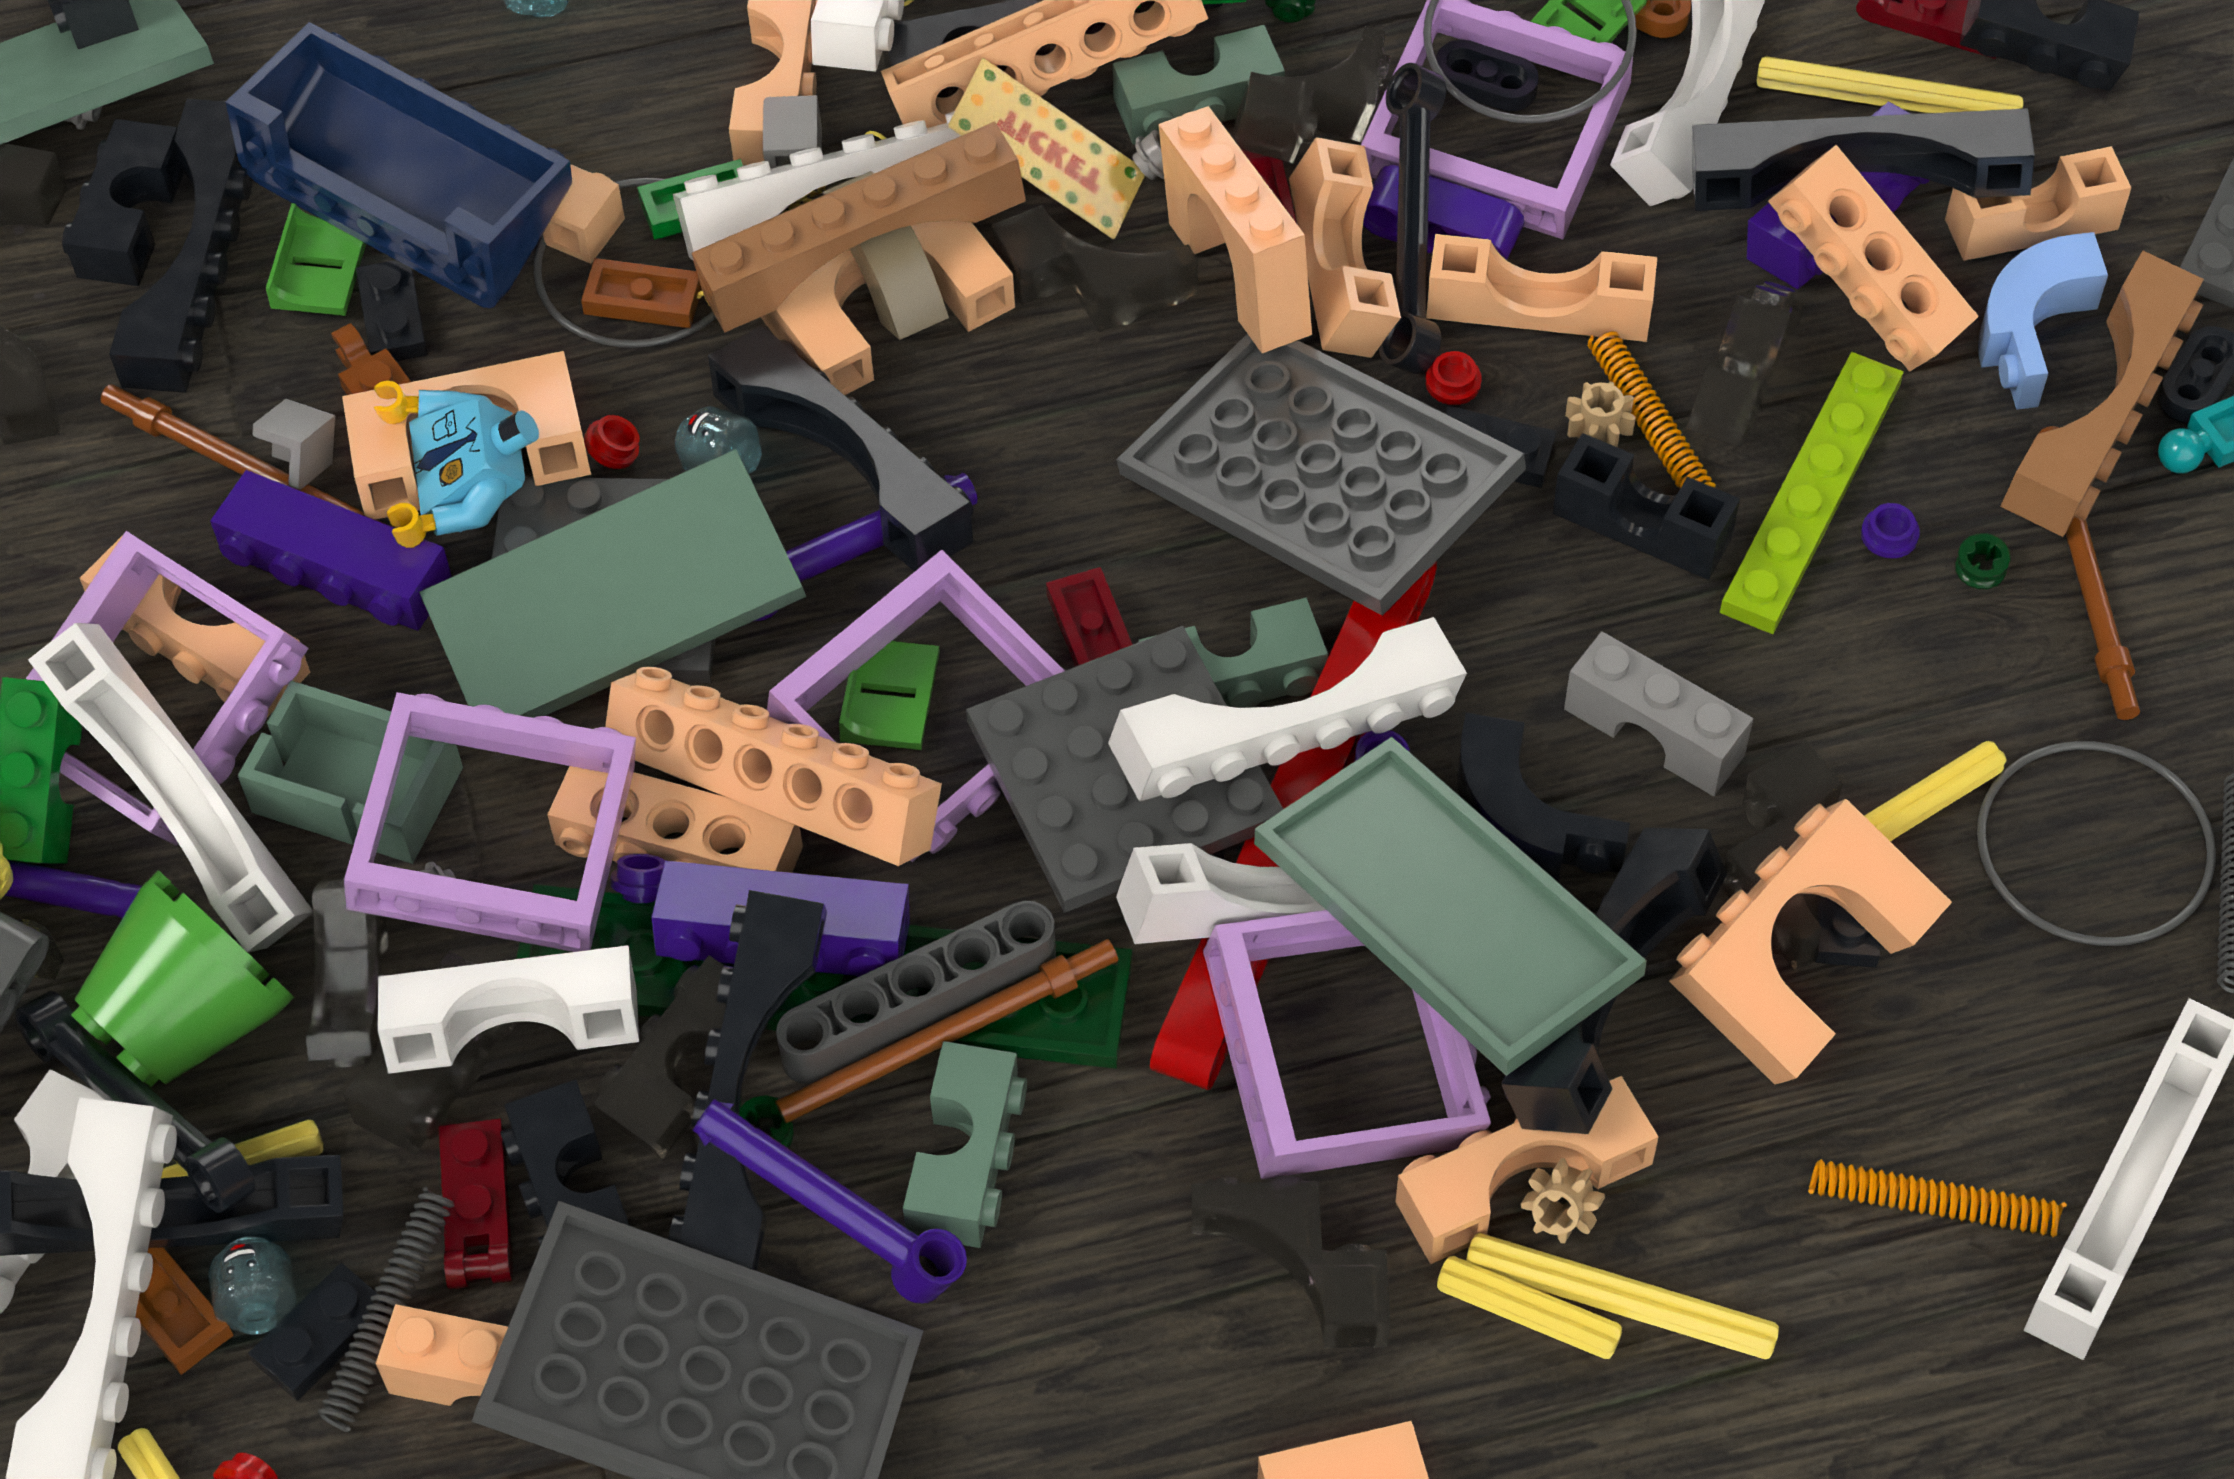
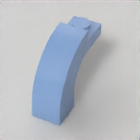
[1978,232,2108,410]

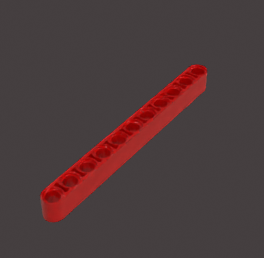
[1150,561,1437,1090]

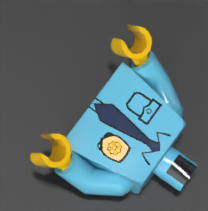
[374,381,539,548]

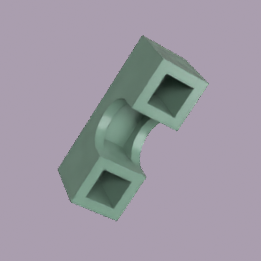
[1112,25,1285,145]
[1139,597,1328,708]
[903,1041,1027,1248]

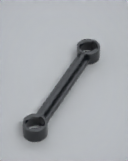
[1379,63,1446,374]
[15,990,255,1213]

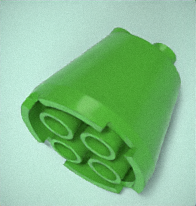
[71,870,294,1087]

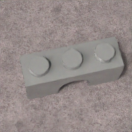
[1564,631,1753,796]

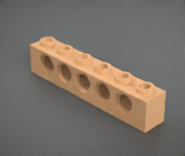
[881,0,1208,128]
[605,667,942,866]

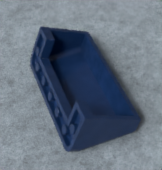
[225,22,572,308]

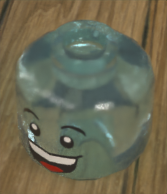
[675,406,762,474]
[208,1237,297,1335]

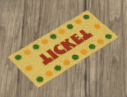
[948,58,1145,239]

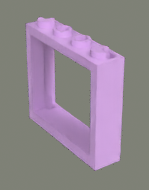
[1361,0,1633,239]
[26,531,309,846]
[767,550,1065,862]
[344,692,636,952]
[1203,910,1491,1179]

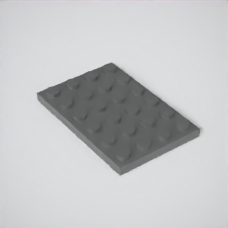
[1116,334,1526,616]
[472,1201,924,1479]

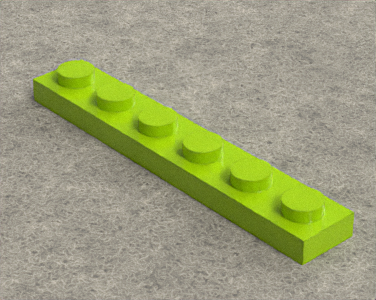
[1720,352,1904,634]

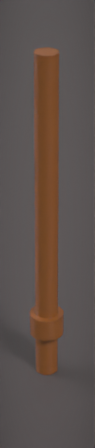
[101,384,386,524]
[2038,426,2140,720]
[775,939,1118,1124]

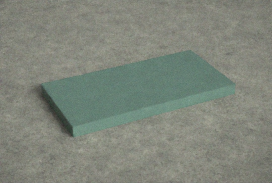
[0,0,214,145]
[419,449,806,718]
[1254,737,1647,1076]

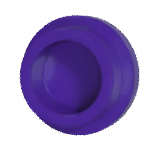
[1861,503,1920,558]
[610,854,665,903]

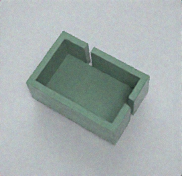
[238,681,463,864]

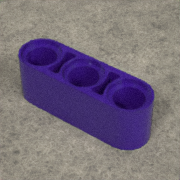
[1363,165,1525,260]

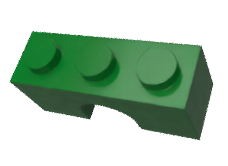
[0,677,82,863]

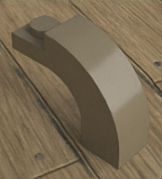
[811,171,949,340]

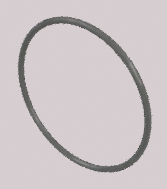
[1423,0,1637,123]
[533,178,716,348]
[1977,741,2216,946]

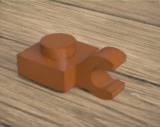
[331,323,411,395]

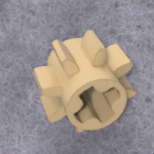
[1565,381,1636,447]
[1521,1158,1605,1243]

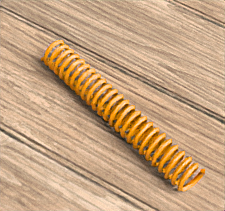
[1587,331,1716,490]
[1808,1159,2067,1238]

